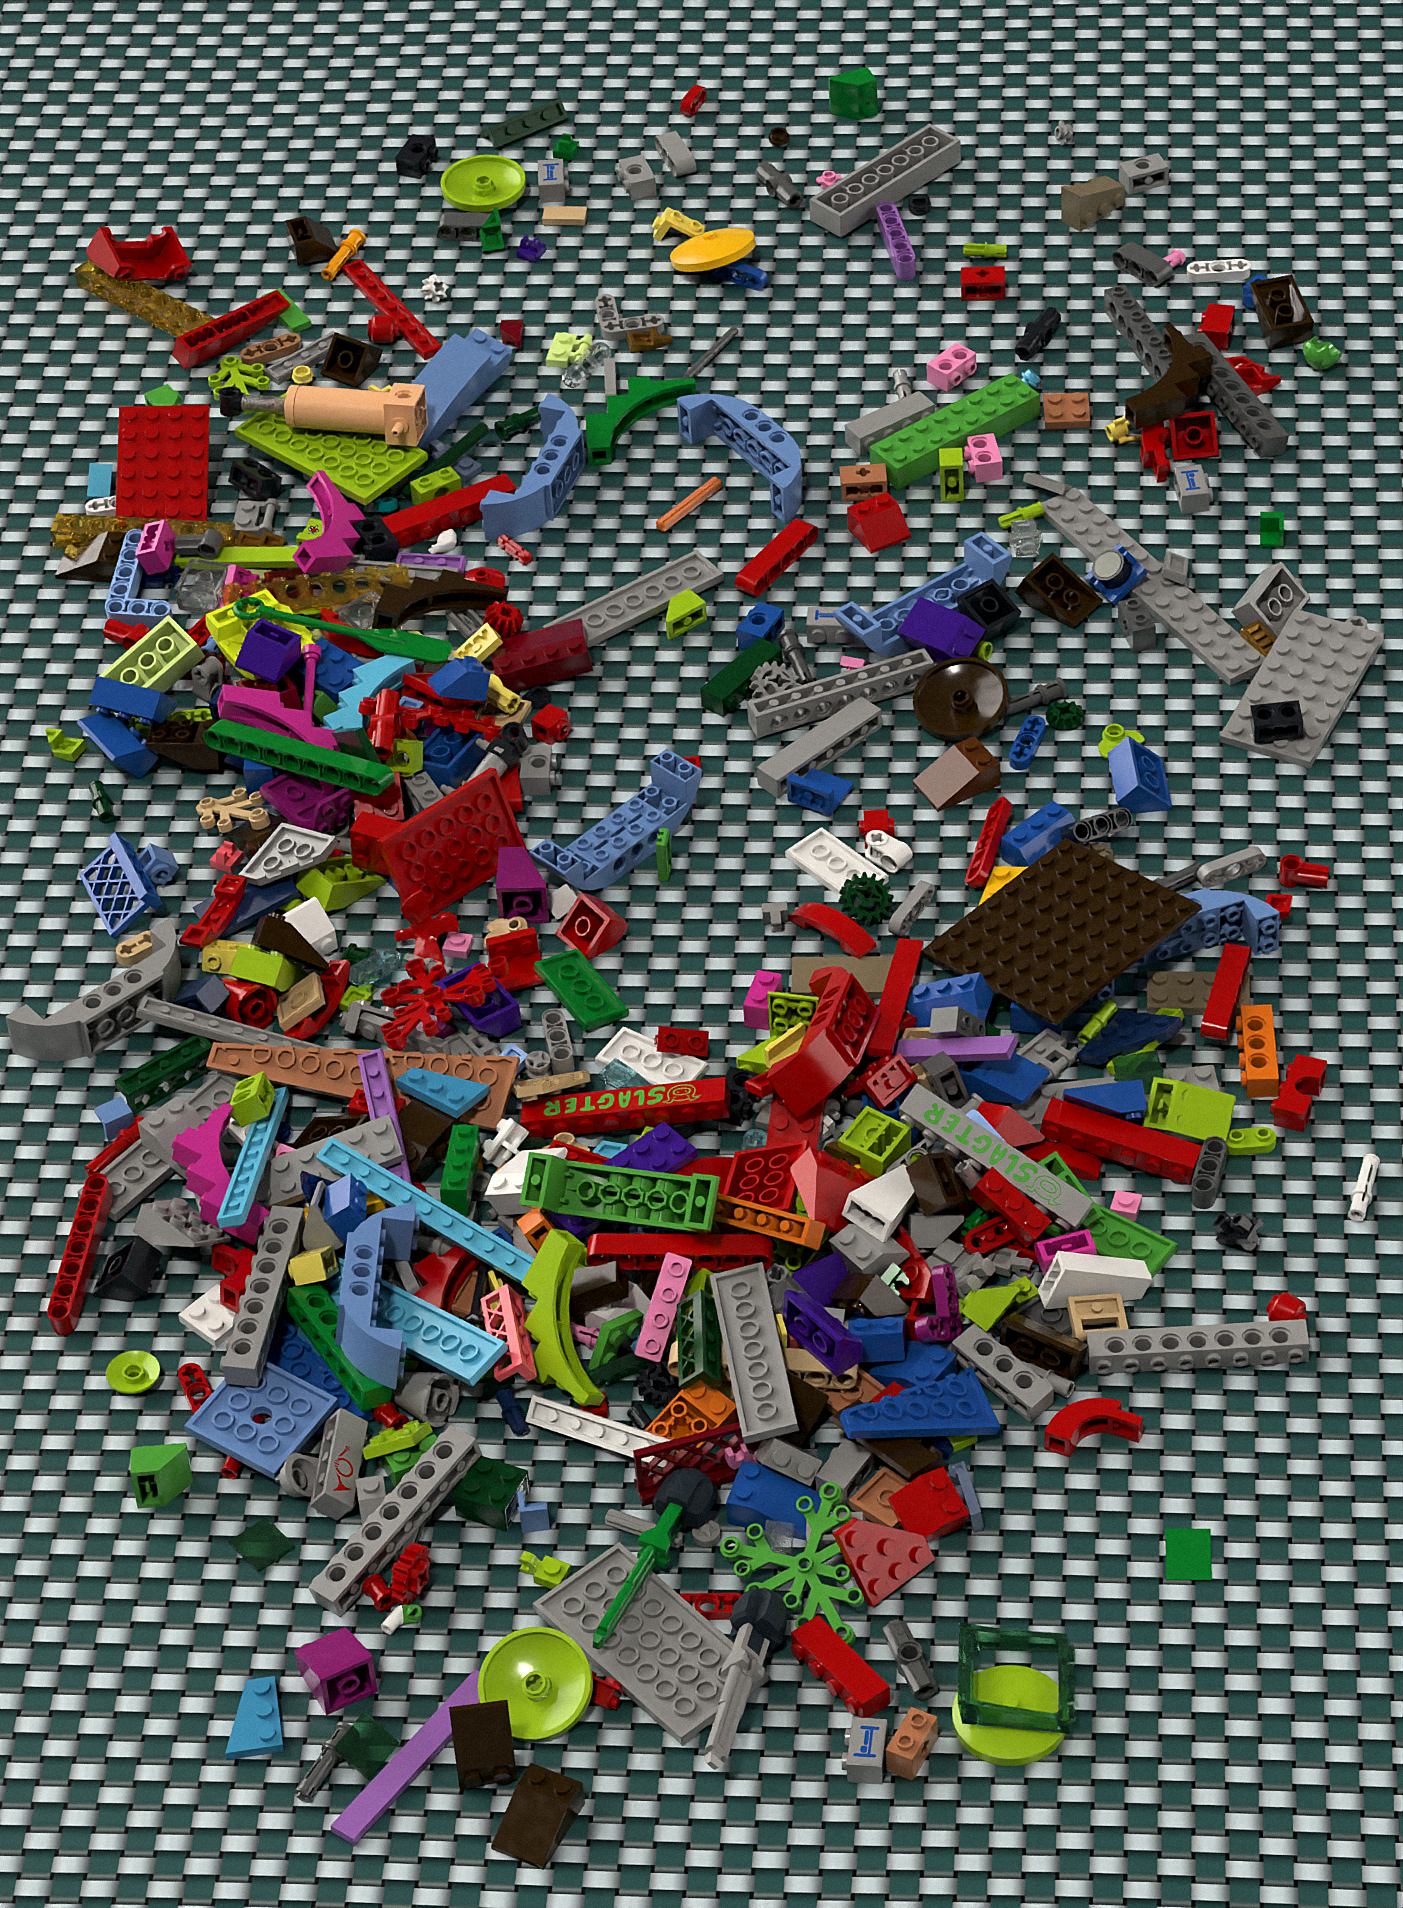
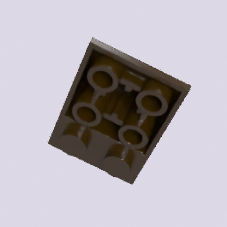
[145,719,225,769]
[906,1152,979,1216]

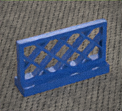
[79,832,162,939]

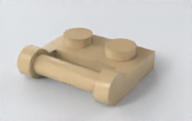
[1066,1293,1128,1343]

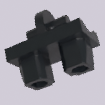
[1213,1213,1264,1251]

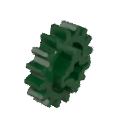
[838,872,894,926]

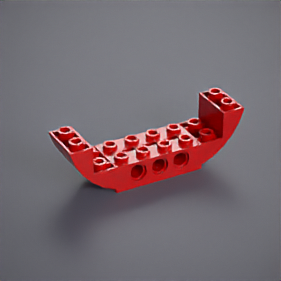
[766,966,880,1118]

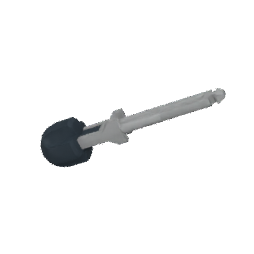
[704,1588,787,1770]

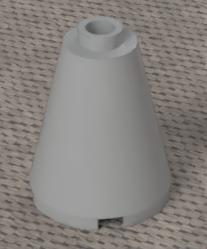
[391,1372,459,1428]

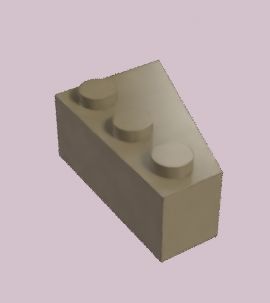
[1061,175,1125,232]

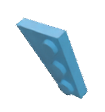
[396,1067,490,1119]

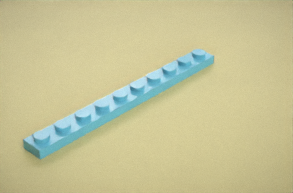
[217,1087,290,1228]
[316,1137,534,1285]

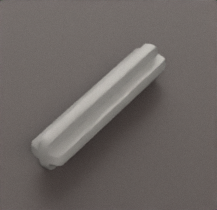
[605,1509,684,1548]

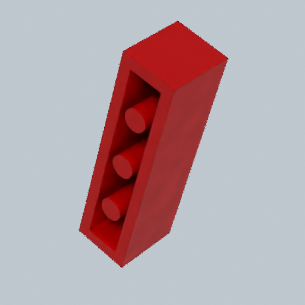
[790,1615,890,1718]

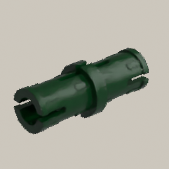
[89,780,114,823]

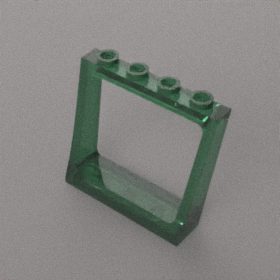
[958,1622,1076,1734]

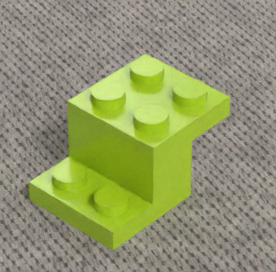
[838,1106,923,1177]

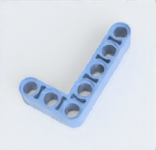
[105,529,174,630]

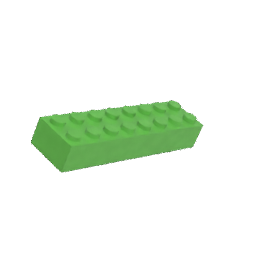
[869,373,1040,490]

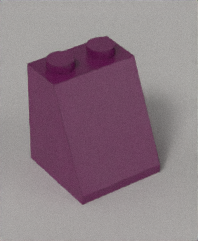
[496,847,550,924]
[294,1627,378,1715]

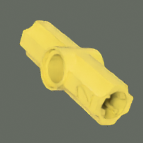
[479,674,520,714]

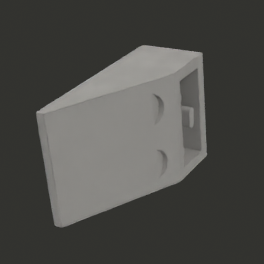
[133,1198,232,1247]

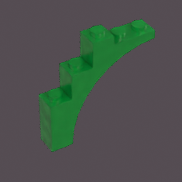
[585,376,696,466]

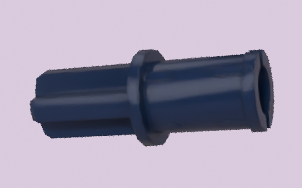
[495,1388,528,1436]

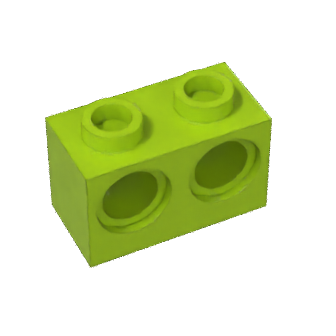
[370,739,423,777]
[229,1071,276,1128]

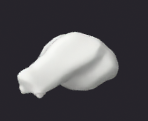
[428,529,457,554]

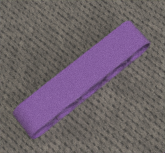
[877,201,916,281]

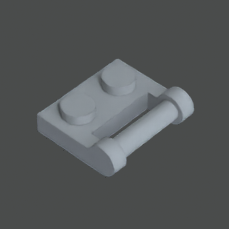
[231,498,279,537]

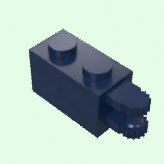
[172,975,231,1014]

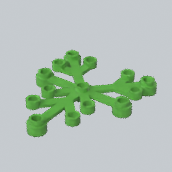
[720,1482,864,1647]

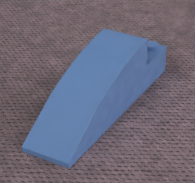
[412,328,512,451]

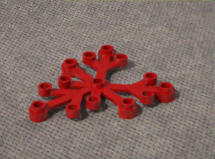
[358,689,502,743]
[380,956,510,1051]

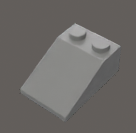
[138,1095,231,1180]

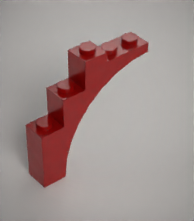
[413,1226,485,1375]

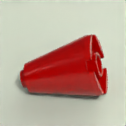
[219,978,277,1030]

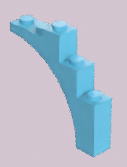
[323,654,416,732]

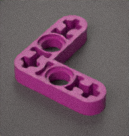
[915,1264,963,1343]

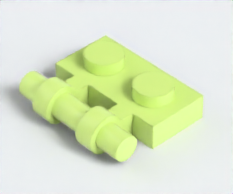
[546,332,593,368]

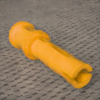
[321,229,367,281]

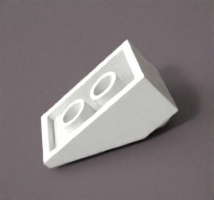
[485,1147,568,1215]

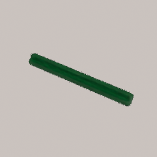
[401,422,490,500]

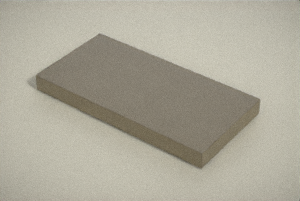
[791,956,893,998]

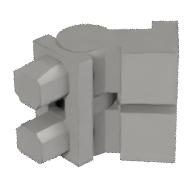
[925,1238,996,1299]

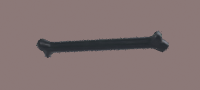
[463,1261,490,1325]

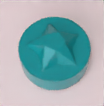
[374,497,398,514]

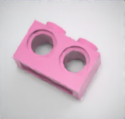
[927,343,977,392]
[963,433,1003,483]

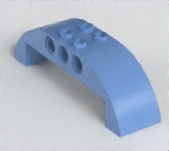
[677,394,803,524]
[833,531,1012,656]

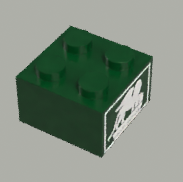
[453,1456,530,1532]

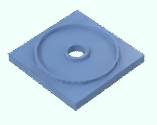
[184,1361,338,1480]

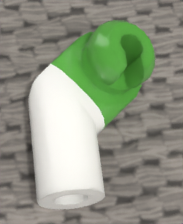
[381,1604,422,1635]

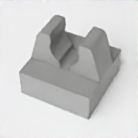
[762,901,788,932]

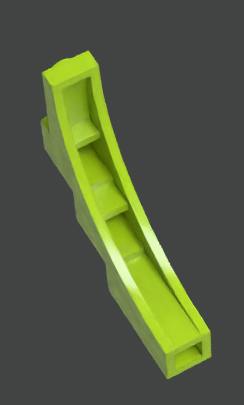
[521,1229,605,1406]

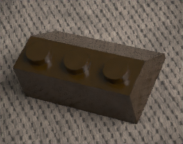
[999,1312,1088,1382]

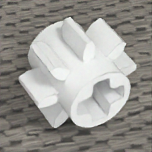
[420,274,449,303]

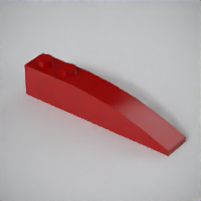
[172,290,291,370]

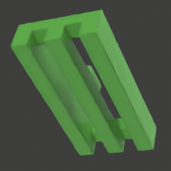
[656,828,672,882]

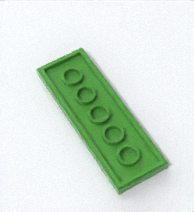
[1044,1203,1178,1279]

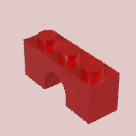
[1270,1054,1327,1133]
[967,1166,1052,1248]

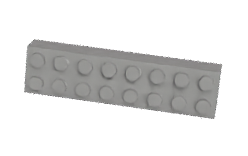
[809,124,961,237]

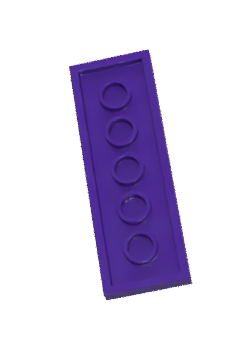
[543,1122,698,1240]

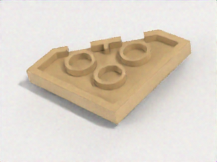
[512,1070,590,1102]

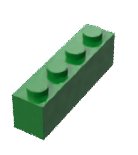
[440,1124,481,1215]

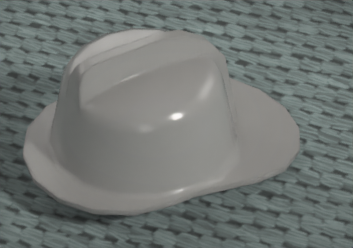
[275,1453,318,1498]

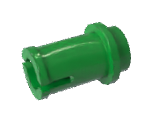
[959,1206,991,1236]

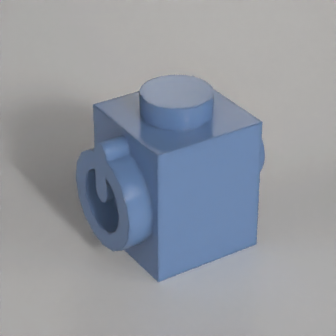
[138,843,179,885]

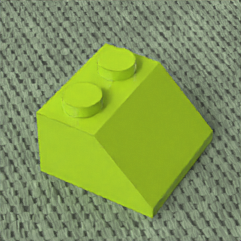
[961,1284,1025,1332]

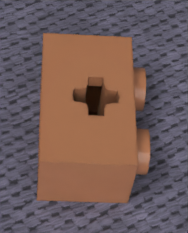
[839,463,887,502]
[886,1707,938,1781]

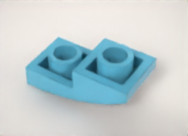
[87,463,113,501]

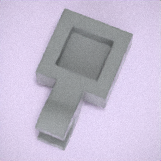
[987,1246,1034,1280]

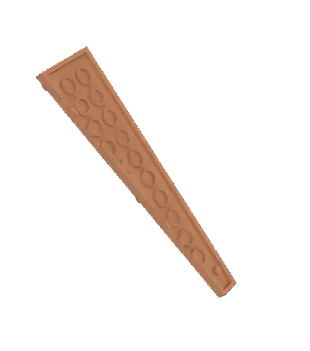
[206,1042,520,1132]

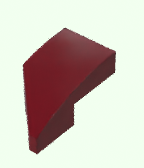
[500,319,524,348]

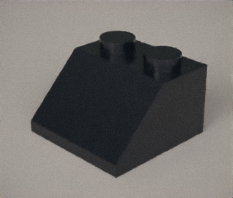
[956,578,1022,642]
[92,1235,163,1302]

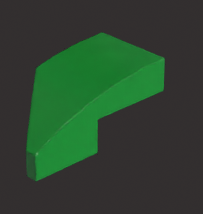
[479,207,504,253]

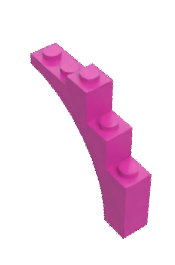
[292,470,366,574]
[217,684,341,795]
[172,1102,270,1245]

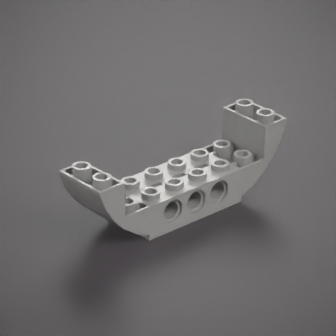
[5,918,182,1061]

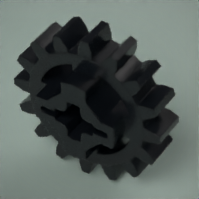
[637,1355,682,1409]

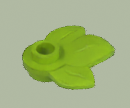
[1098,724,1145,758]

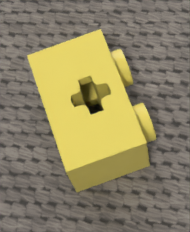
[288,1245,339,1286]

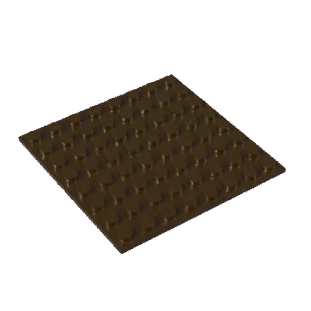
[921,838,1203,1025]

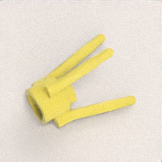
[1105,415,1141,444]

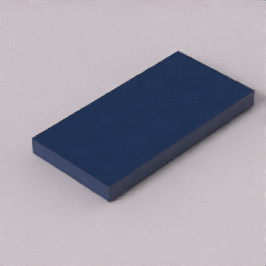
[192,875,301,939]

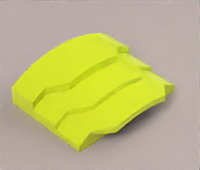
[206,589,315,681]

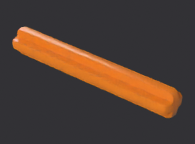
[656,476,722,532]

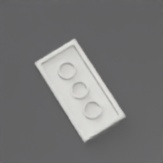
[785,827,889,898]
[595,1027,709,1086]

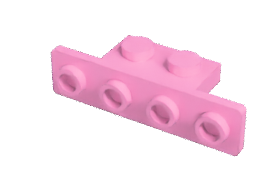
[634,1252,692,1363]

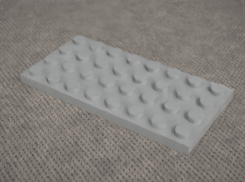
[1220,609,1384,769]
[533,1542,769,1745]

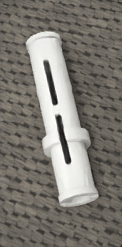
[1348,1154,1380,1222]

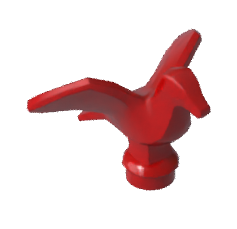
[394,889,459,965]

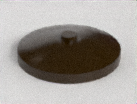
[913,657,1009,741]

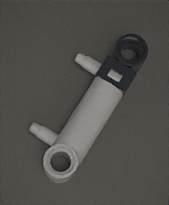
[440,722,529,796]

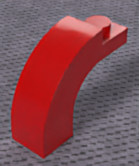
[211,1243,256,1313]
[1044,1398,1143,1458]

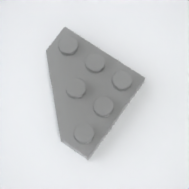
[239,822,339,886]

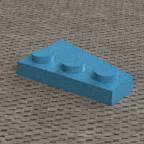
[225,1676,284,1760]

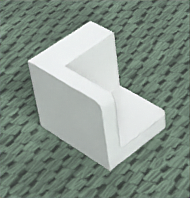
[547,883,581,920]

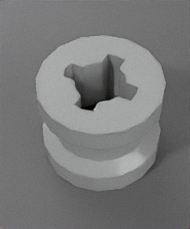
[525,1051,552,1079]

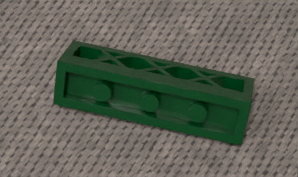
[480,98,568,149]
[115,1035,212,1116]
[677,1289,722,1390]

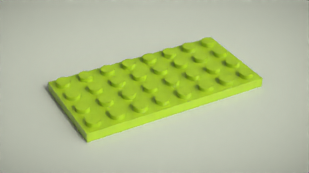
[234,392,428,506]

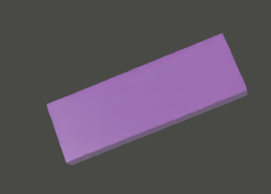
[395,552,467,574]

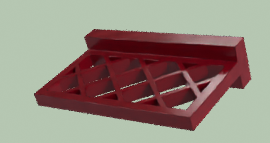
[633,1422,744,1507]

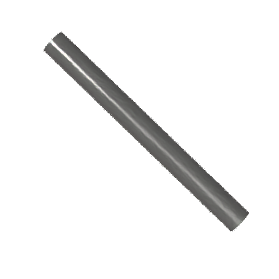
[683,326,738,379]

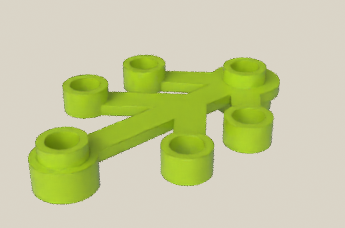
[208,356,270,414]

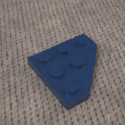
[1077,1011,1183,1065]

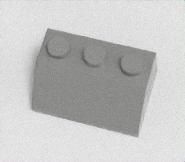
[1231,562,1310,639]

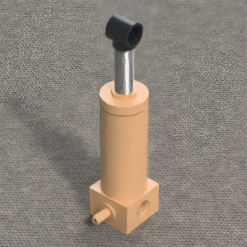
[218,383,428,446]

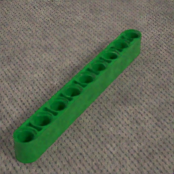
[203,719,395,796]

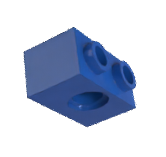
[736,602,785,650]

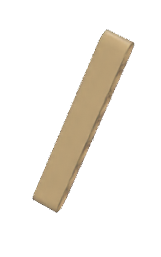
[667,1341,858,1389]

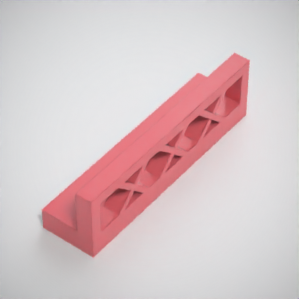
[480,1284,537,1382]

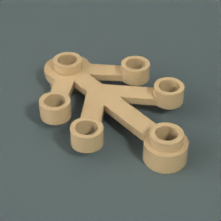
[196,788,271,833]

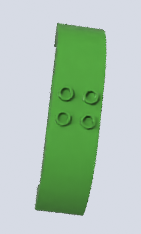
[519,1152,721,1234]

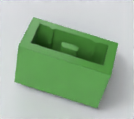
[130,1443,193,1509]

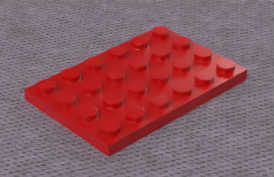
[115,405,210,528]
[377,767,528,924]

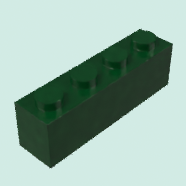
[700,637,784,718]

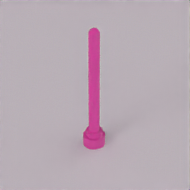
[302,644,321,721]

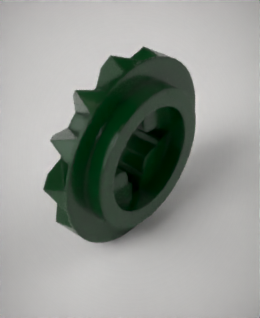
[1045,700,1084,730]

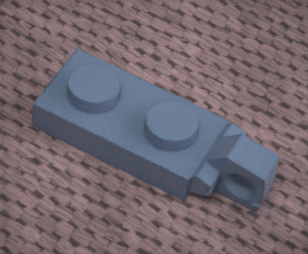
[428,439,483,482]
[948,1461,984,1533]

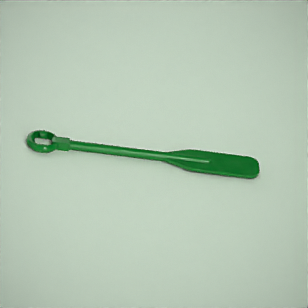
[233,597,452,664]

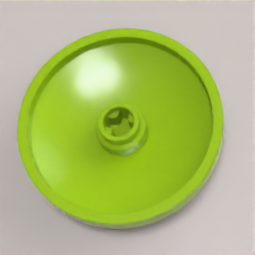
[441,155,526,212]
[478,1627,593,1742]
[952,1665,1069,1766]

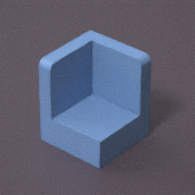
[94,1096,134,1141]
[517,1491,550,1533]

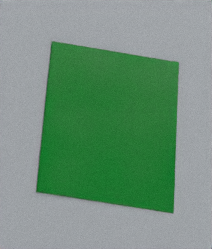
[1165,1528,1212,1580]

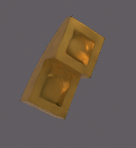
[234,530,286,547]

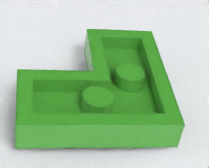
[588,1309,644,1373]

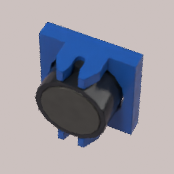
[1085,544,1148,605]

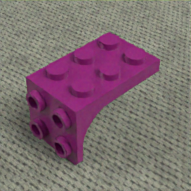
[259,771,354,834]

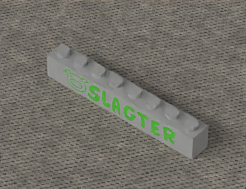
[899,1083,1094,1232]

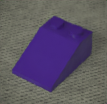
[895,597,985,664]

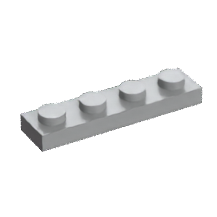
[358,1011,451,1055]

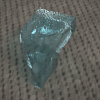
[599,1058,651,1089]

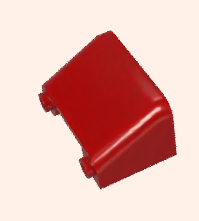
[86,226,192,281]

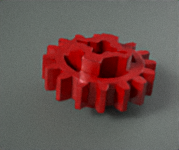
[391,1543,430,1605]

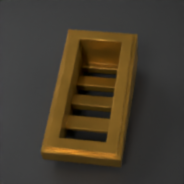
[1240,620,1276,657]

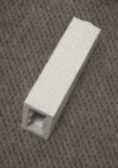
[842,1164,917,1243]
[1038,1251,1152,1309]

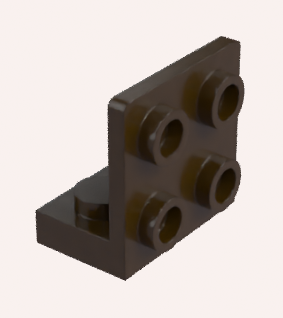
[779,1370,829,1447]

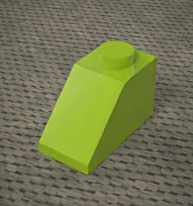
[666,588,707,640]

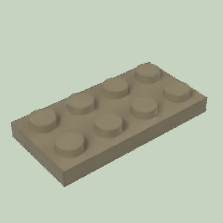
[1147,971,1250,1015]

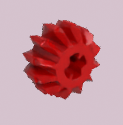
[483,601,524,639]

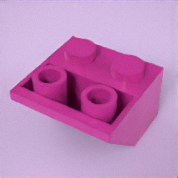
[1032,1229,1097,1276]

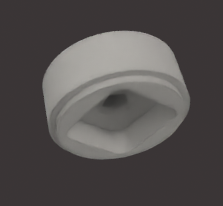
[692,1519,721,1548]

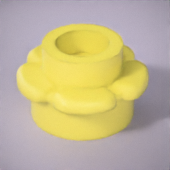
[292,366,313,386]

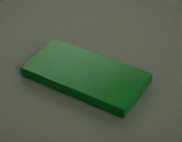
[534,948,629,1031]

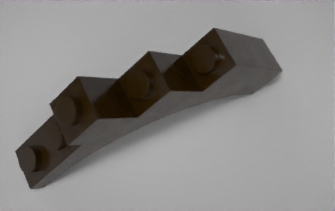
[1125,323,1213,430]
[372,569,509,630]
[500,1215,629,1317]

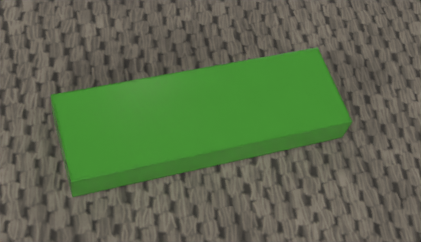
[261,288,312,333]

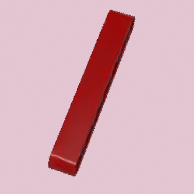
[47,1173,113,1336]
[586,1233,774,1271]

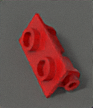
[654,1026,709,1057]
[591,1671,627,1710]

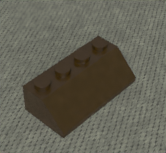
[828,1399,949,1481]

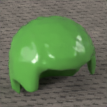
[1302,336,1342,370]

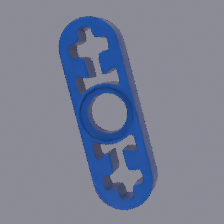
[710,261,768,291]
[1009,716,1046,770]

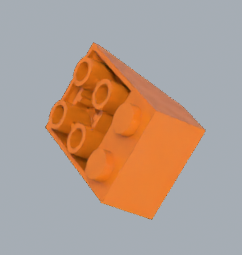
[644,1380,739,1461]

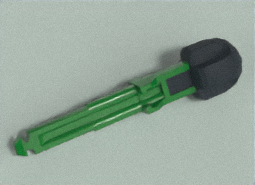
[593,1468,716,1650]

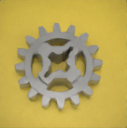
[749,661,802,698]

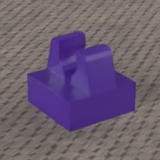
[516,235,546,263]

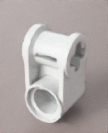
[865,830,913,873]

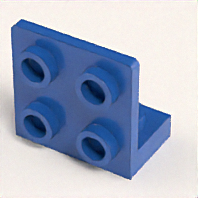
[786,768,853,816]

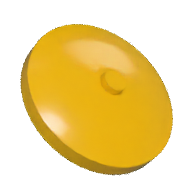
[670,227,756,272]

